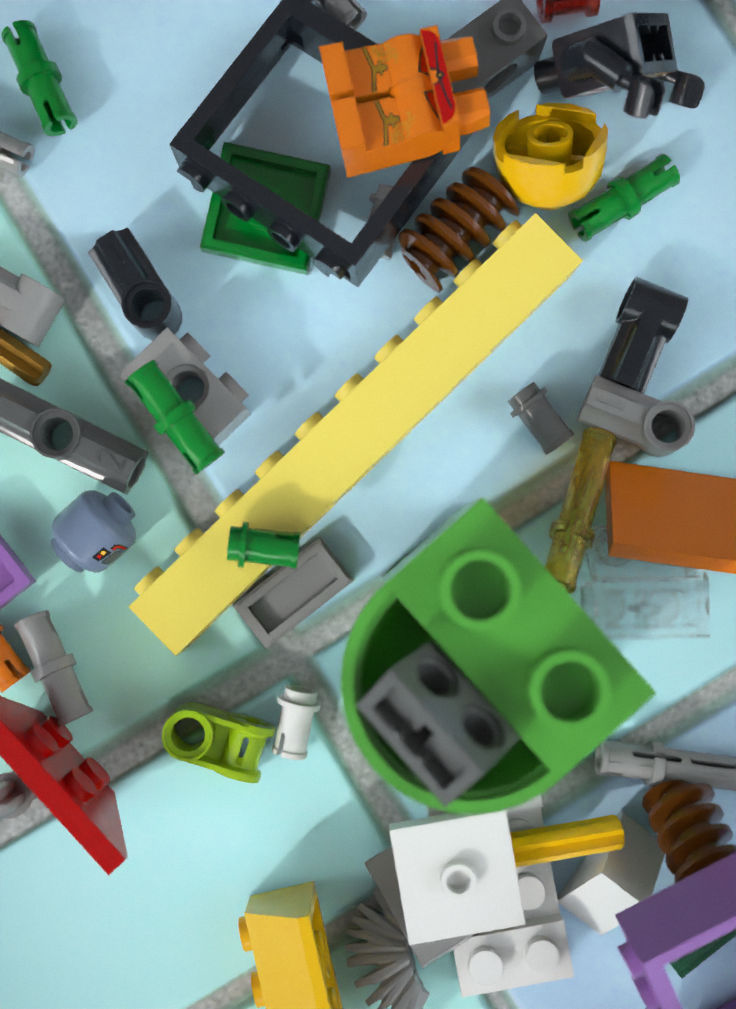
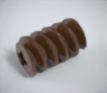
[398,166,519,293]
[642,780,736,884]

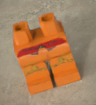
[319,25,490,178]

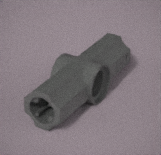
[0,378,149,495]

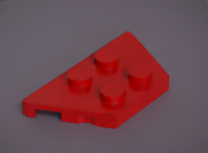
[0,696,128,876]

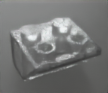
[579,525,711,640]

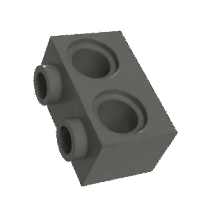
[357,639,521,808]

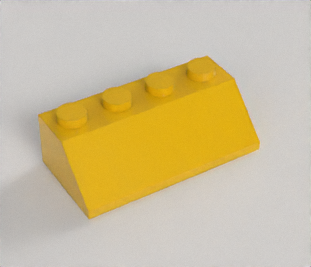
[238,881,343,1009]

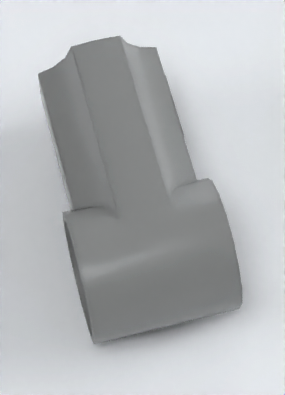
[0,266,66,347]
[576,375,695,457]

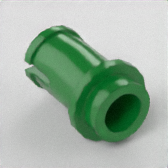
[227,521,301,569]

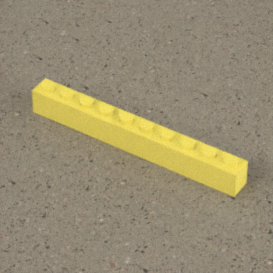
[128,213,583,656]

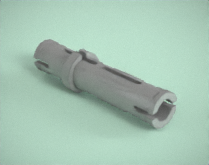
[594,739,736,791]

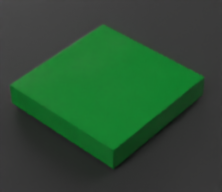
[200,142,331,275]

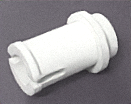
[271,685,321,760]

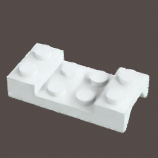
[427,794,574,998]

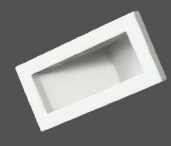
[557,811,665,935]

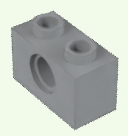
[118,327,251,445]

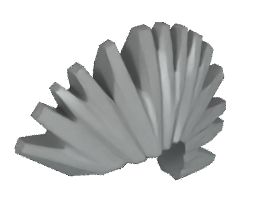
[345,887,430,1009]

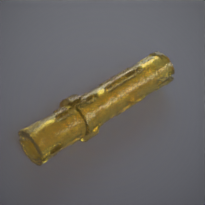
[545,427,617,594]

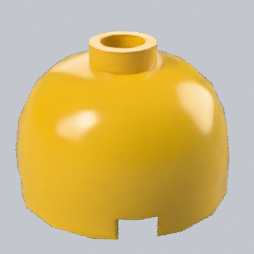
[493,103,608,210]

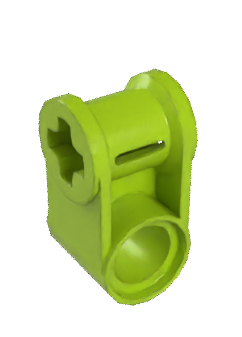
[161,702,276,783]

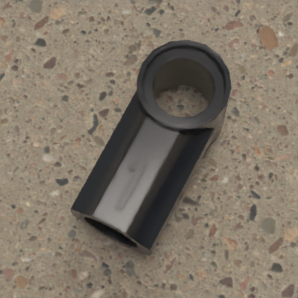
[88,227,182,341]
[598,276,688,394]

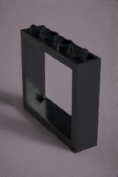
[169,0,473,288]

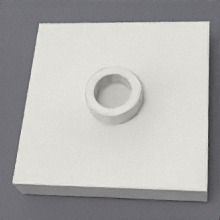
[389,809,526,945]

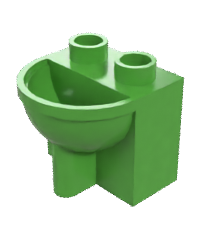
[341,497,657,814]

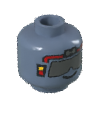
[51,490,136,573]

